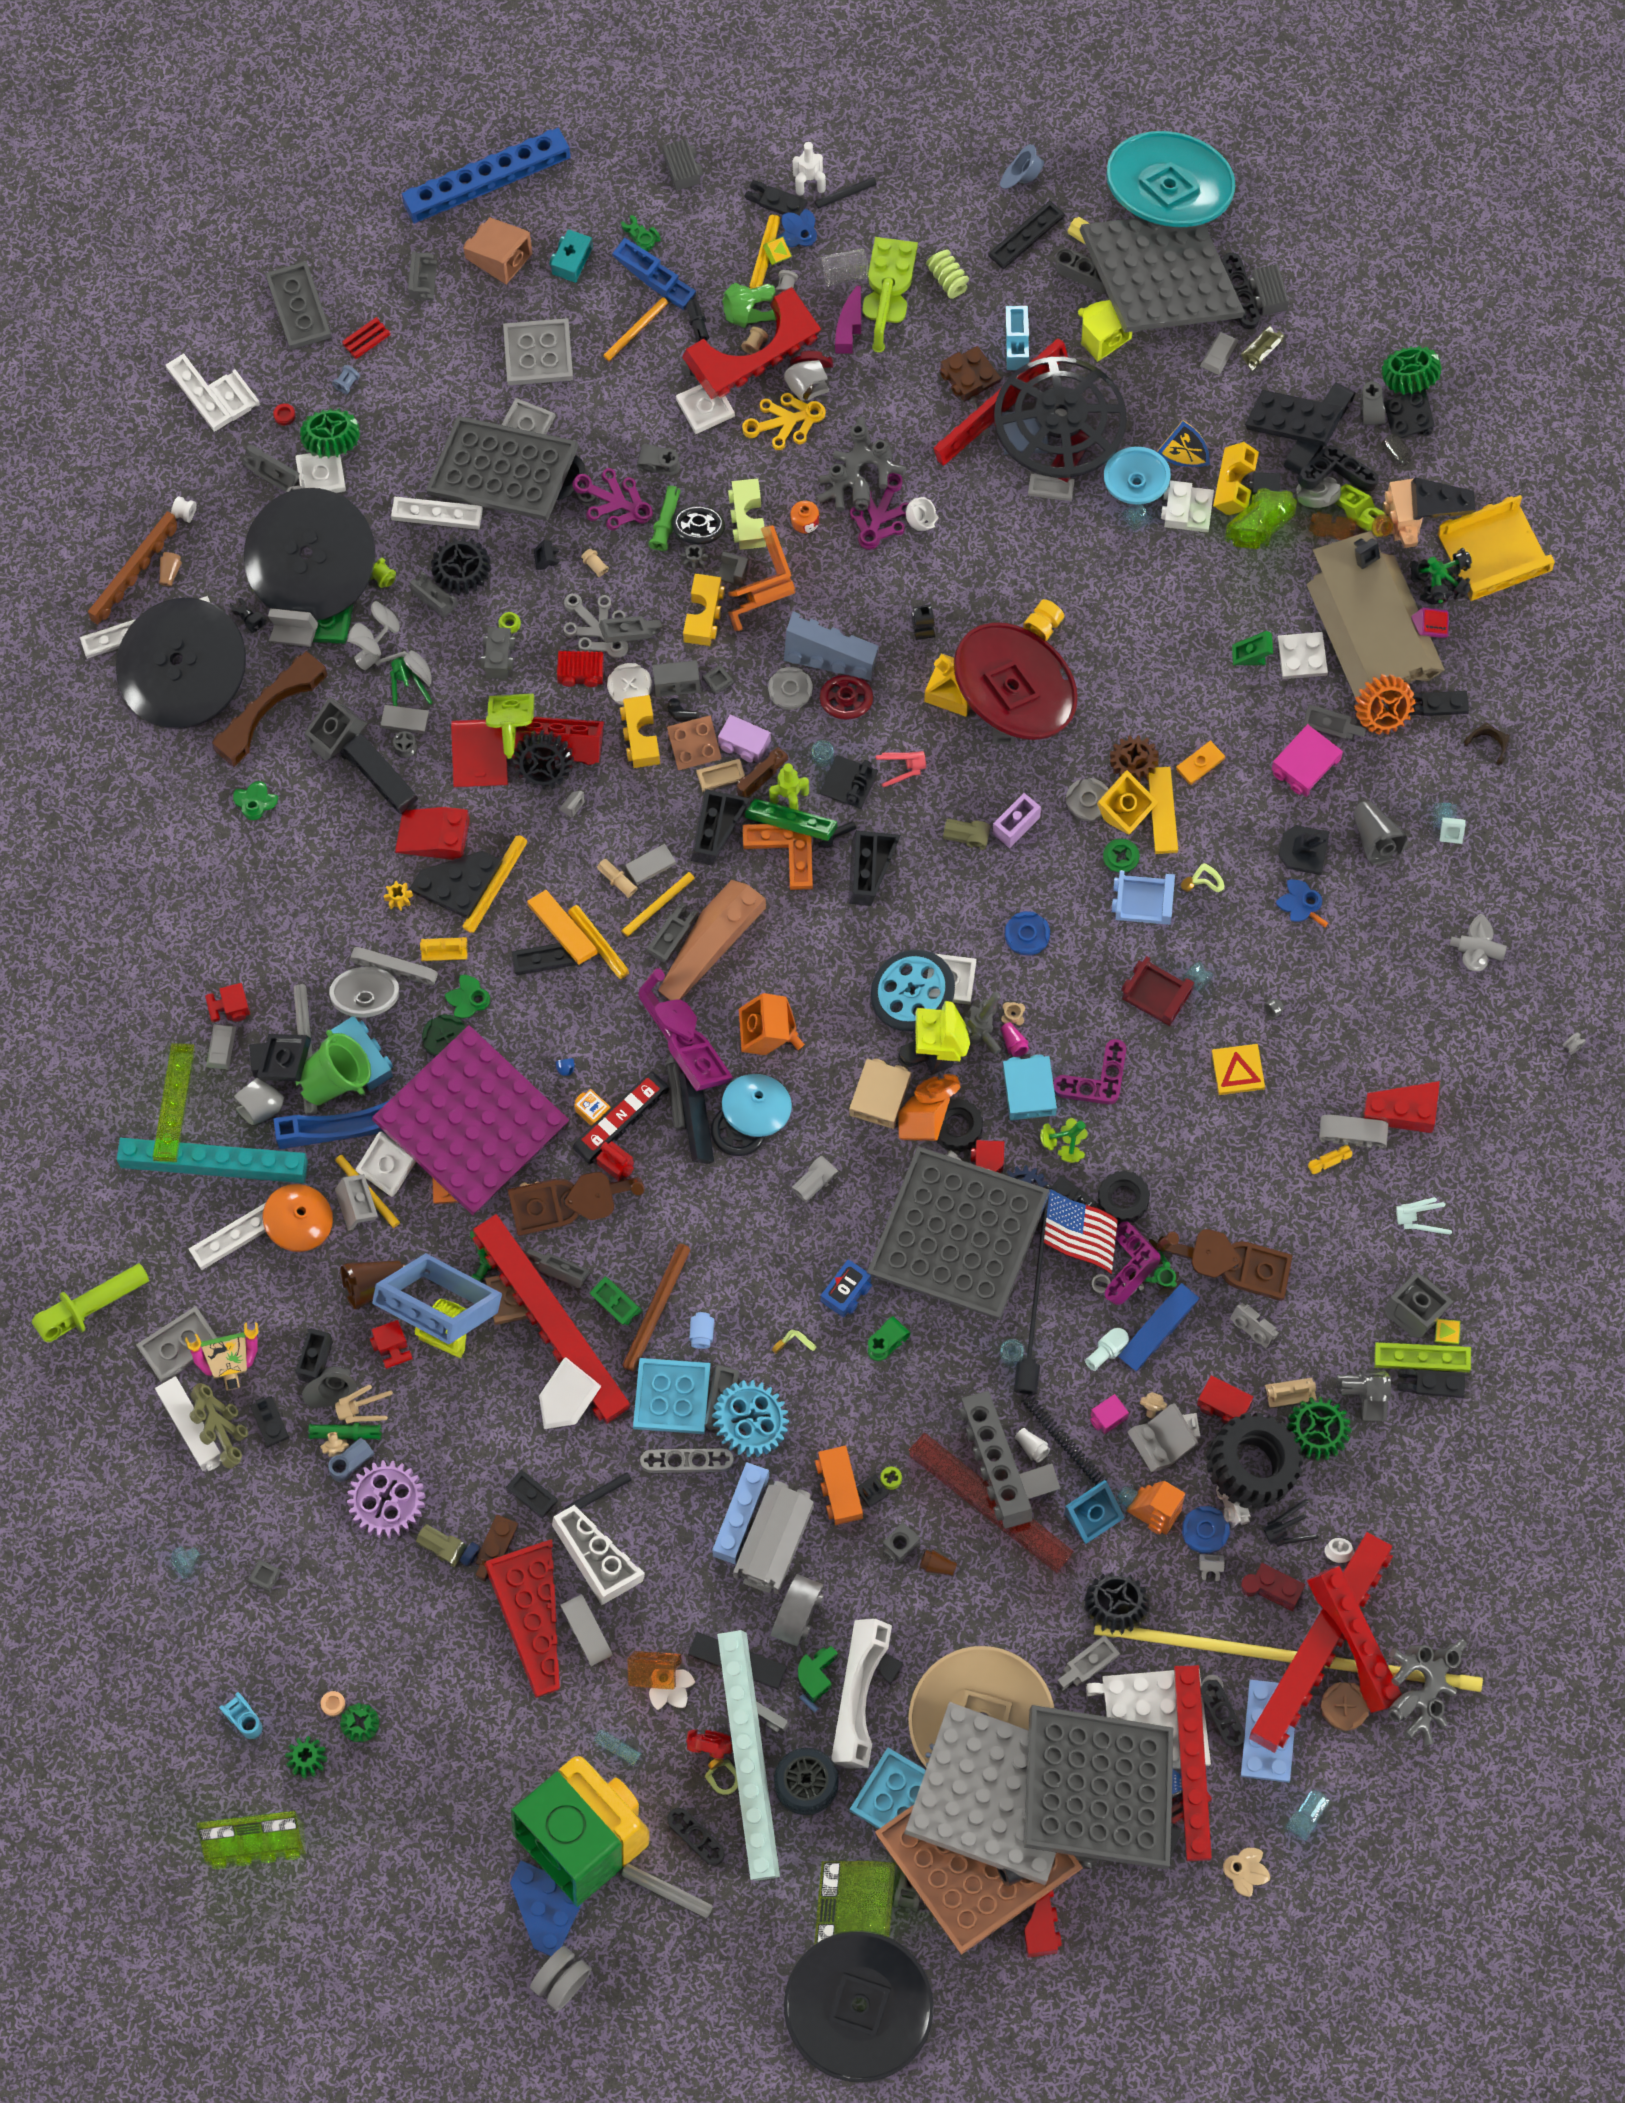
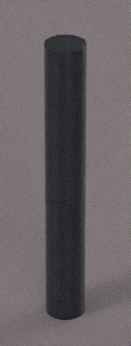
[814,177,877,209]
[565,1472,632,1510]

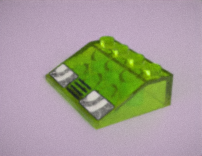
[196,1811,306,1869]
[814,1861,895,1945]

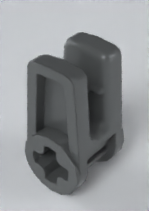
[893,1872,921,1913]

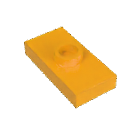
[1176,740,1225,785]

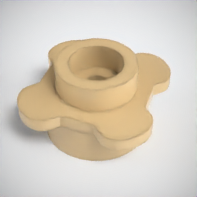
[1001,1002,1025,1025]

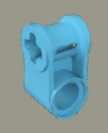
[219,1692,263,1739]

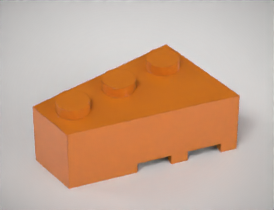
[1126,1481,1185,1535]

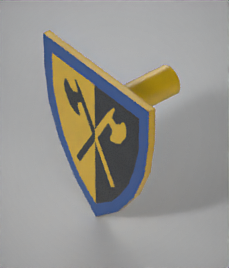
[1157,420,1210,467]

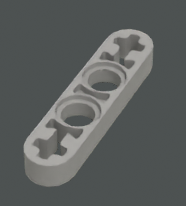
[350,947,438,986]
[640,1448,734,1473]

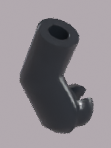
[667,698,697,722]

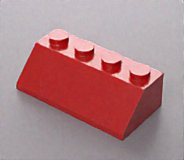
[512,717,604,765]

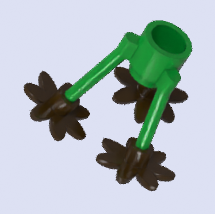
[1123,1236,1186,1297]

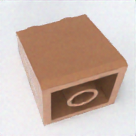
[464,217,533,285]

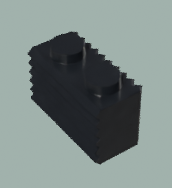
[294,1328,333,1383]

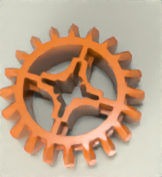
[1354,674,1416,735]

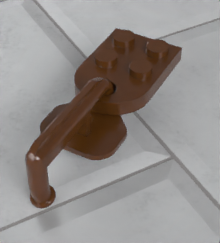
[507,1172,645,1236]
[1157,1229,1293,1301]

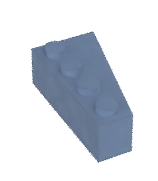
[784,611,879,680]

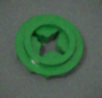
[1103,839,1140,873]
[340,1703,379,1742]

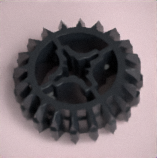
[431,536,491,596]
[512,730,574,790]
[1084,1572,1150,1635]

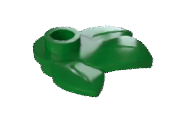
[233,781,278,820]
[445,975,490,1018]

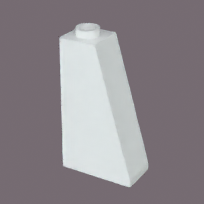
[155,1376,221,1471]

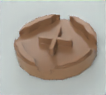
[1321,1682,1369,1731]

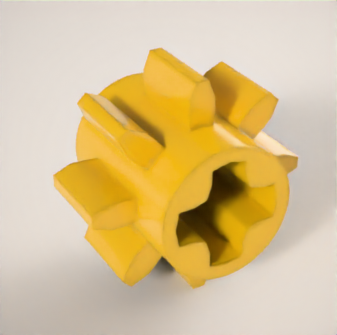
[384,881,413,911]

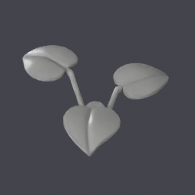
[347,601,431,687]

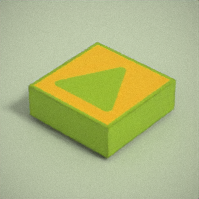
[763,237,792,265]
[1435,1319,1460,1346]

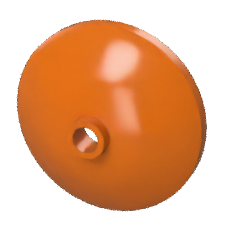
[262,1184,333,1252]

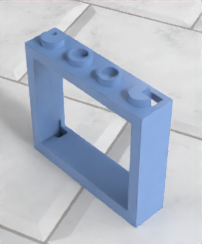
[372,1253,502,1344]

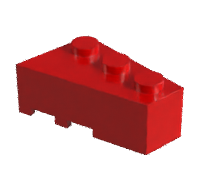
[1363,1081,1440,1133]

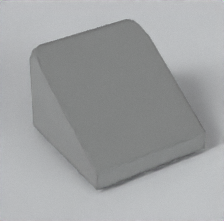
[559,791,585,818]

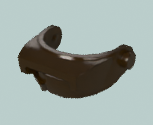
[1463,722,1510,765]

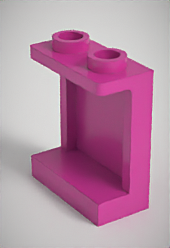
[1272,724,1343,797]

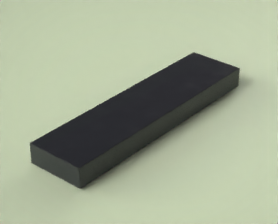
[988,200,1065,270]
[679,1072,714,1164]
[688,1632,787,1690]

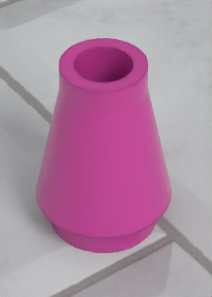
[1000,1022,1029,1057]

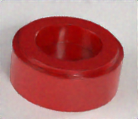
[273,403,296,426]

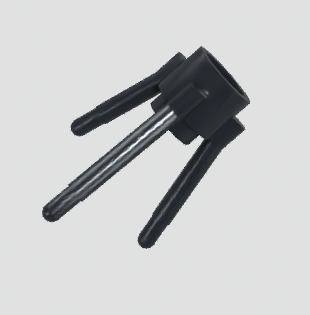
[1263,1499,1319,1547]

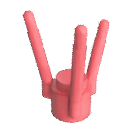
[875,751,926,787]

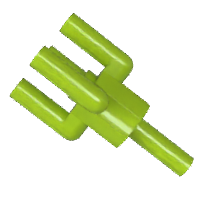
[769,763,809,810]

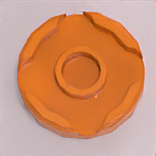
[914,1074,960,1104]

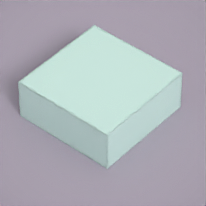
[1439,817,1465,844]

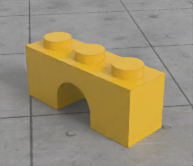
[1213,442,1259,515]
[683,574,725,646]
[620,695,660,768]

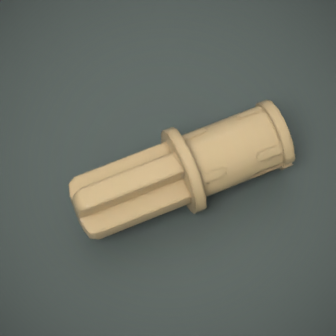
[597,859,638,898]

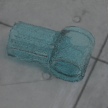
[1285,1789,1330,1842]

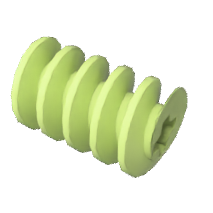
[926,250,969,299]

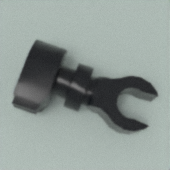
[230,598,267,633]

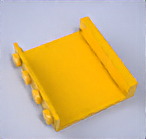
[1437,495,1555,601]

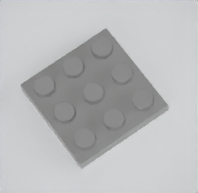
[503,318,573,386]

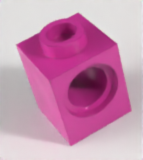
[1090,1394,1129,1434]

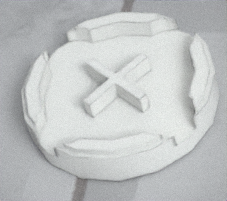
[607,663,652,706]

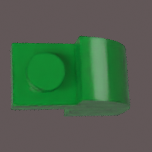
[798,1646,838,1703]

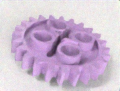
[347,1460,426,1538]

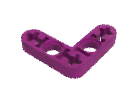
[1053,1039,1126,1105]
[1105,1222,1160,1305]

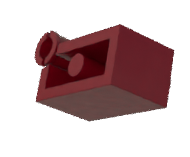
[1241,1563,1306,1612]

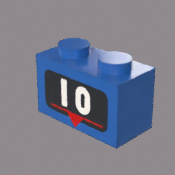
[820,1259,872,1318]

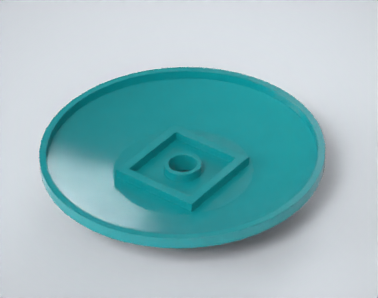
[1106,131,1235,227]

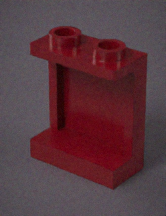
[1121,956,1195,1026]

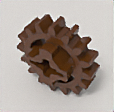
[1110,735,1159,782]

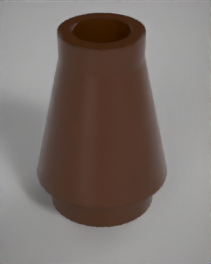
[920,1549,957,1576]

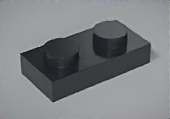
[506,1469,558,1519]

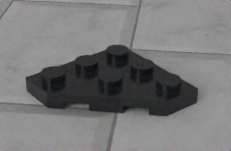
[409,851,502,919]

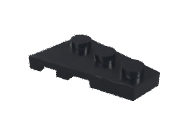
[1411,477,1475,520]

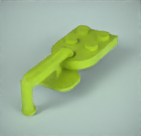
[862,237,918,352]
[486,694,535,759]

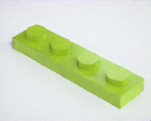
[1374,1342,1471,1373]

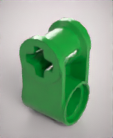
[868,1316,911,1361]

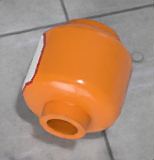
[790,500,819,534]

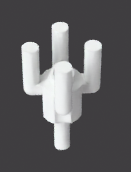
[793,142,826,196]

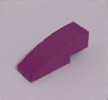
[835,286,861,354]

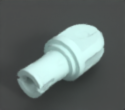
[1085,1328,1129,1371]

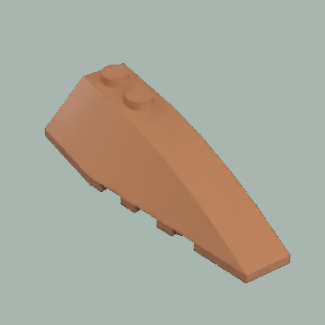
[658,880,766,1001]

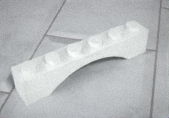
[831,1619,892,1769]

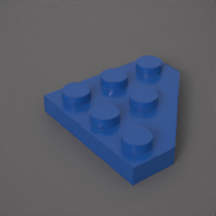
[510,1860,582,1957]

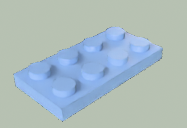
[1240,1680,1295,1783]

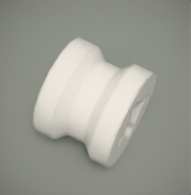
[171,496,197,523]

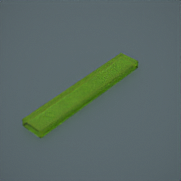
[153,1043,195,1162]

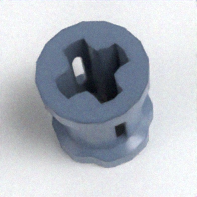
[332,365,360,394]

